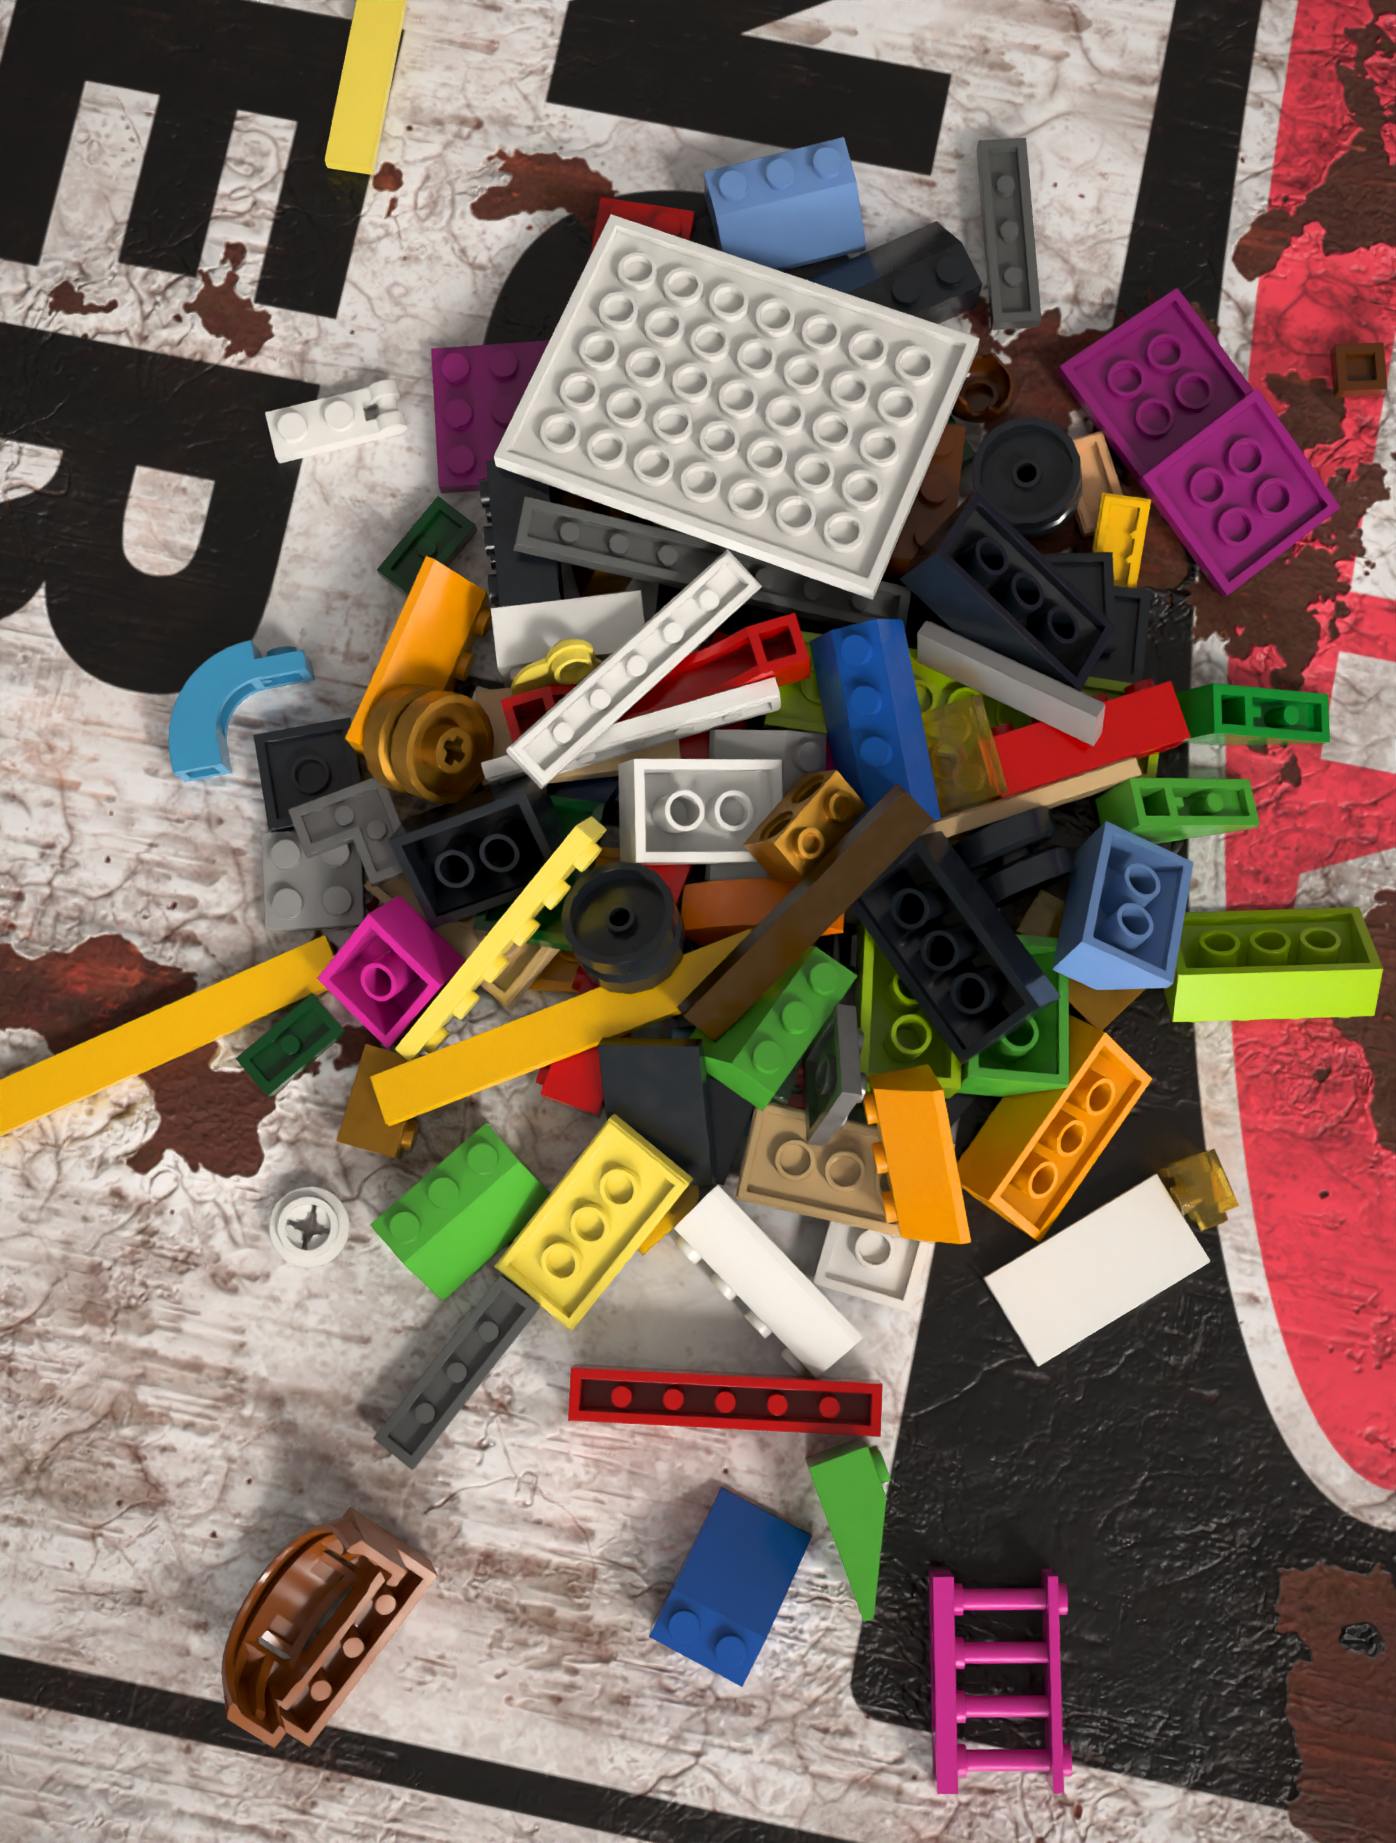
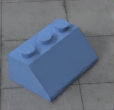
[704,137,866,271]
[1052,821,1193,990]

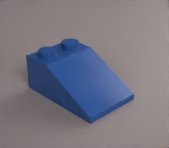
[649,1487,812,1687]

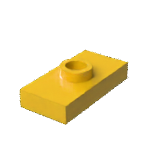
[1091,492,1151,588]

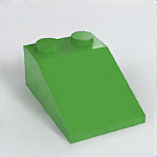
[805,1437,891,1622]

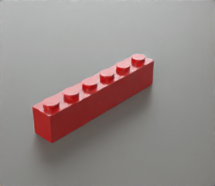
[568,1364,883,1437]

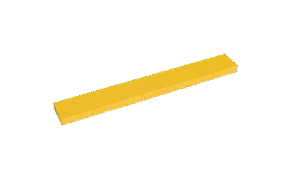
[370,929,751,1126]
[0,935,335,1137]

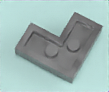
[288,778,405,887]

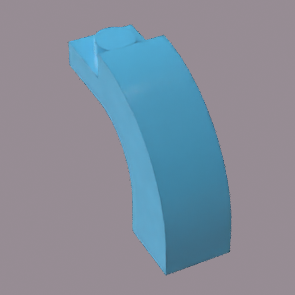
[168,640,315,782]

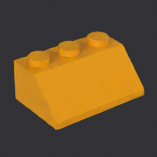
[862,1064,971,1244]

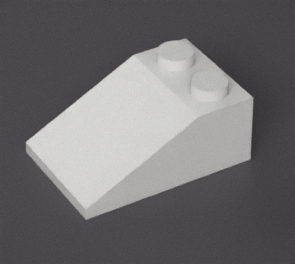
[618,759,783,865]

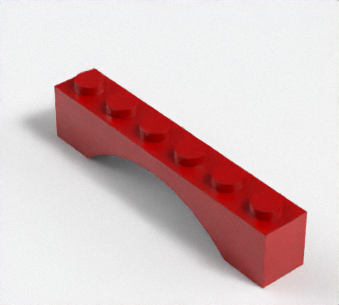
[500,613,810,743]

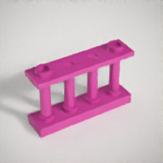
[928,1569,1072,1794]

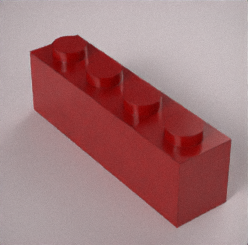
[973,679,1191,802]

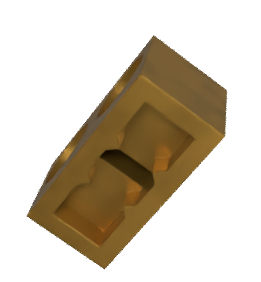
[743,770,868,881]

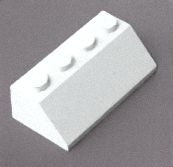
[674,1185,864,1378]

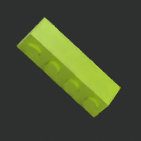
[1164,907,1383,1023]

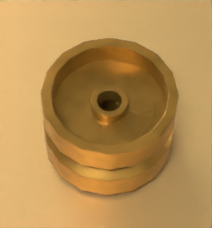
[363,684,494,804]

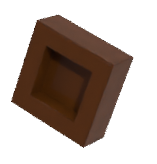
[1330,342,1387,398]

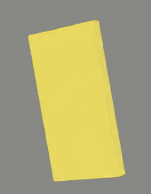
[494,1113,693,1331]

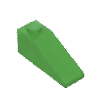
[1095,778,1260,844]

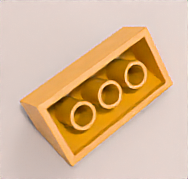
[345,556,492,760]
[957,1014,1152,1243]

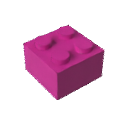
[317,895,466,1049]

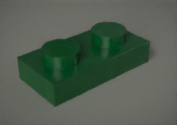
[377,496,478,597]
[236,993,347,1097]

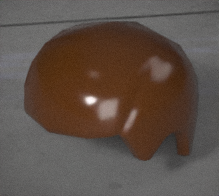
[951,353,1015,423]

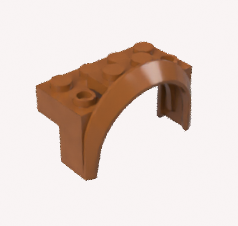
[221,1507,438,1749]

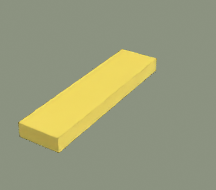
[324,0,408,175]

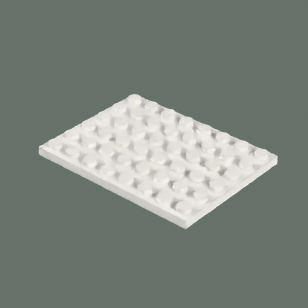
[494,214,980,600]

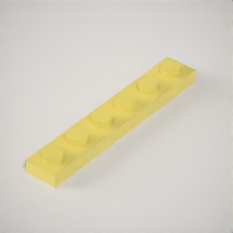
[395,816,607,1061]

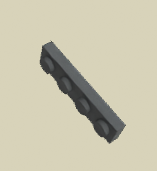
[977,138,1041,330]
[373,1275,541,1471]

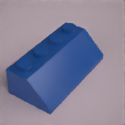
[809,619,941,834]

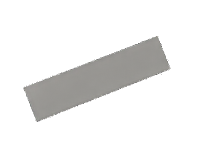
[917,620,1105,746]

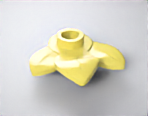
[511,638,603,696]

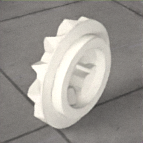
[269,1187,350,1268]

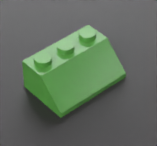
[957,934,1069,1097]
[689,946,857,1112]
[370,1123,551,1301]

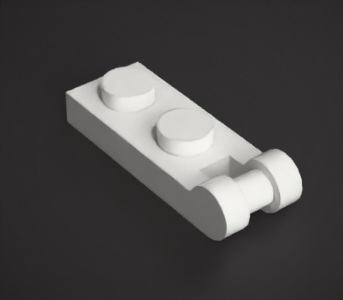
[265,380,407,464]

